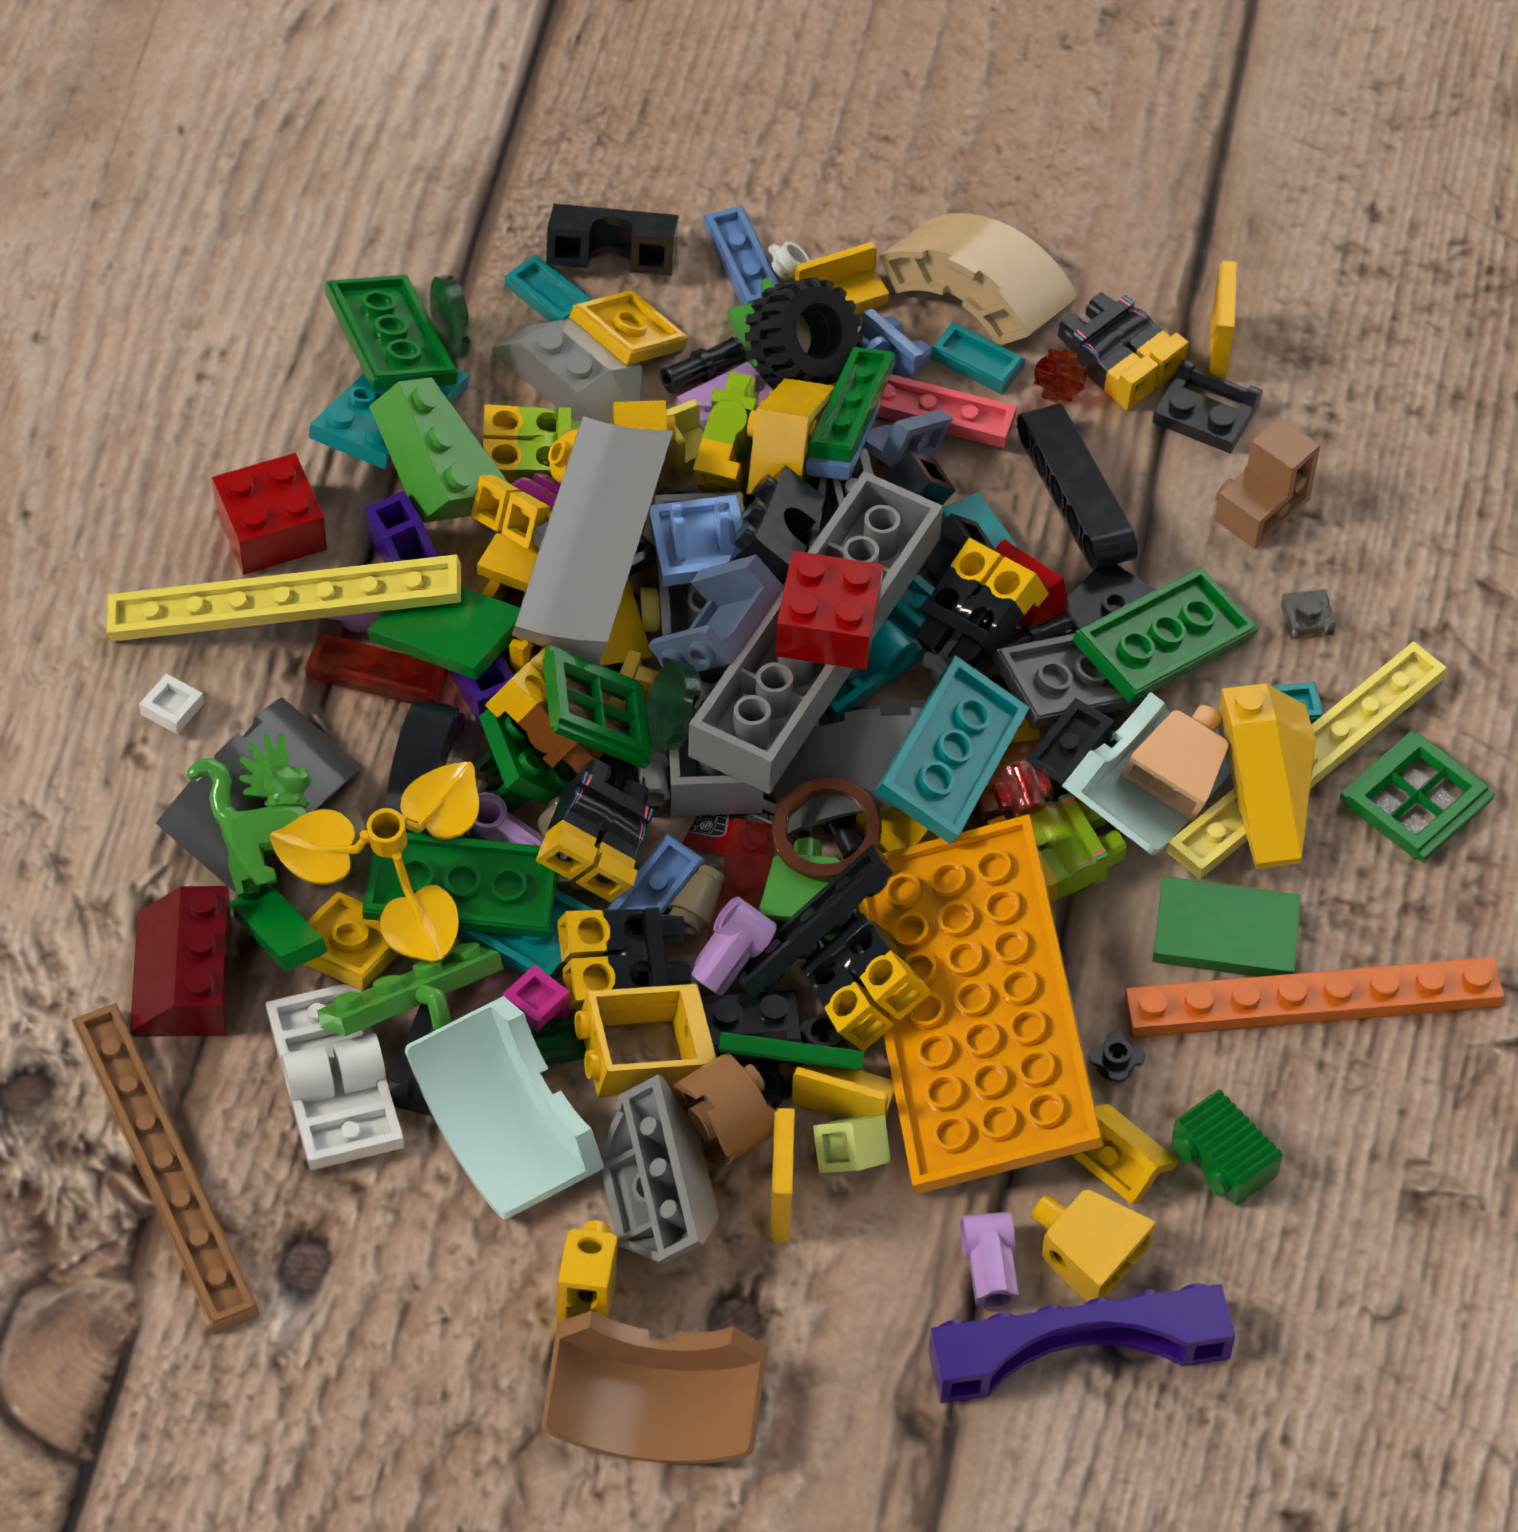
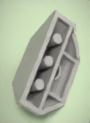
[492,319,642,424]
[601,1074,719,1265]

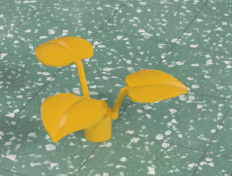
[270,762,480,963]

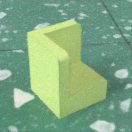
[813,1115,891,1173]

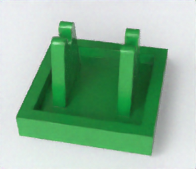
[477,709,572,812]

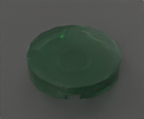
[430,274,470,361]
[645,660,701,752]

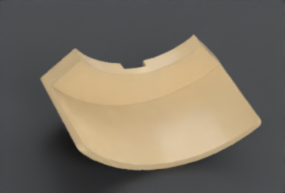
[879,213,1077,346]

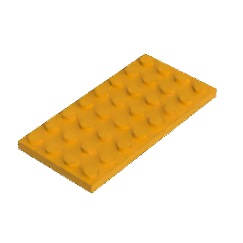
[858,814,1104,1194]

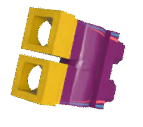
[470,473,560,549]

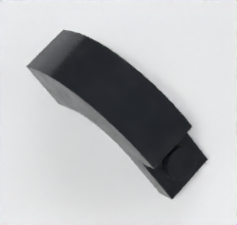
[384,700,466,834]

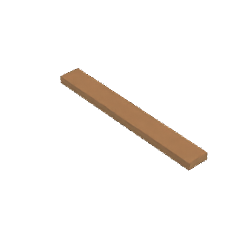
[72,1003,259,1334]

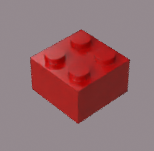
[212,453,327,575]
[775,550,883,670]

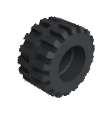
[744,278,863,385]

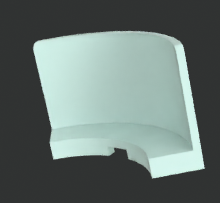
[1062,692,1230,855]
[405,996,604,1219]

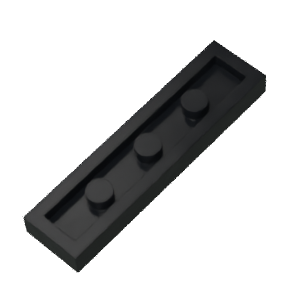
[737,844,894,998]

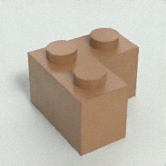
[1215,416,1321,549]

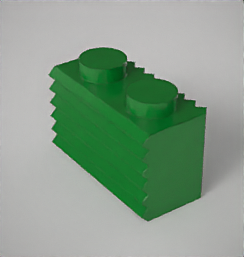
[1171,1089,1283,1205]

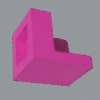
[502,965,570,1032]

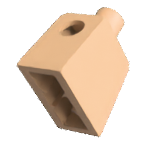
[1120,705,1229,821]

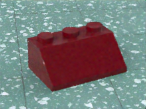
[130,886,232,1037]

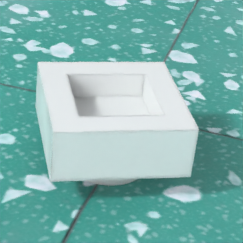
[139,673,204,735]

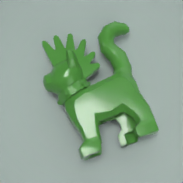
[187,732,311,898]

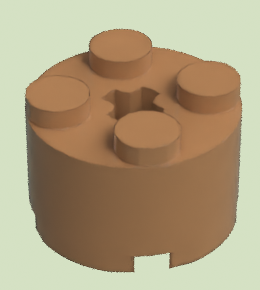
[673,1053,775,1167]

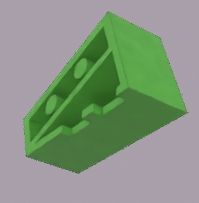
[369,377,508,523]

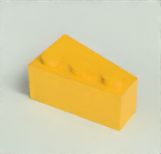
[747,378,835,494]

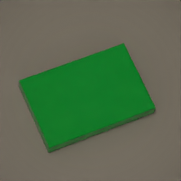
[367,587,520,680]
[1152,876,1301,977]

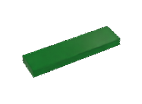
[808,347,895,463]

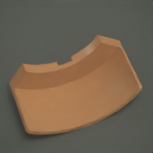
[541,1310,768,1464]

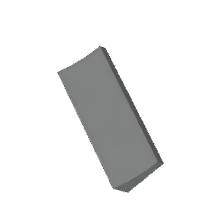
[512,416,673,664]

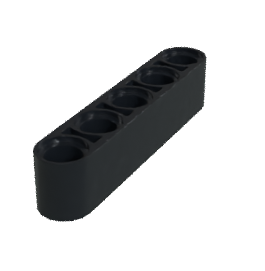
[1017,403,1138,570]

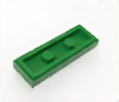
[230,884,327,971]
[718,1032,865,1071]

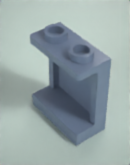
[648,555,784,677]

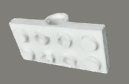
[265,983,404,1171]

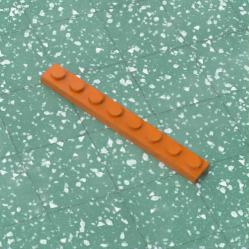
[1124,957,1504,1038]

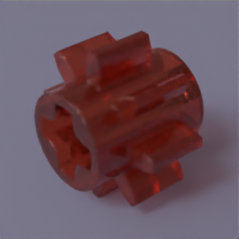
[1034,349,1087,403]
[993,761,1053,818]

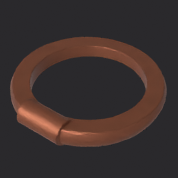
[772,777,882,879]

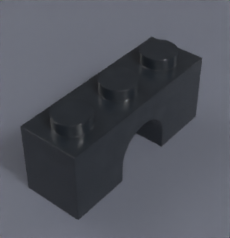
[546,203,679,276]
[883,451,995,583]
[729,465,826,585]

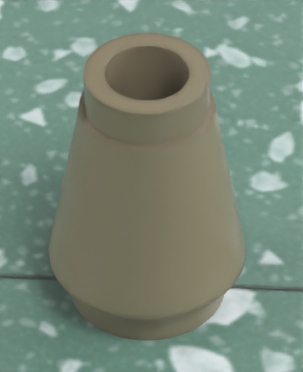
[668,865,725,937]

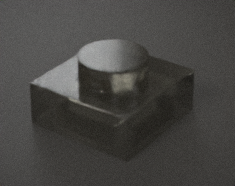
[1281,589,1336,640]

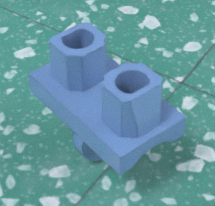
[856,309,932,380]

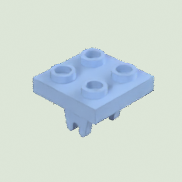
[648,495,743,586]

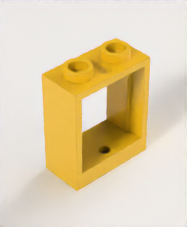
[575,984,716,1097]

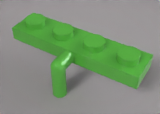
[317,942,504,1037]

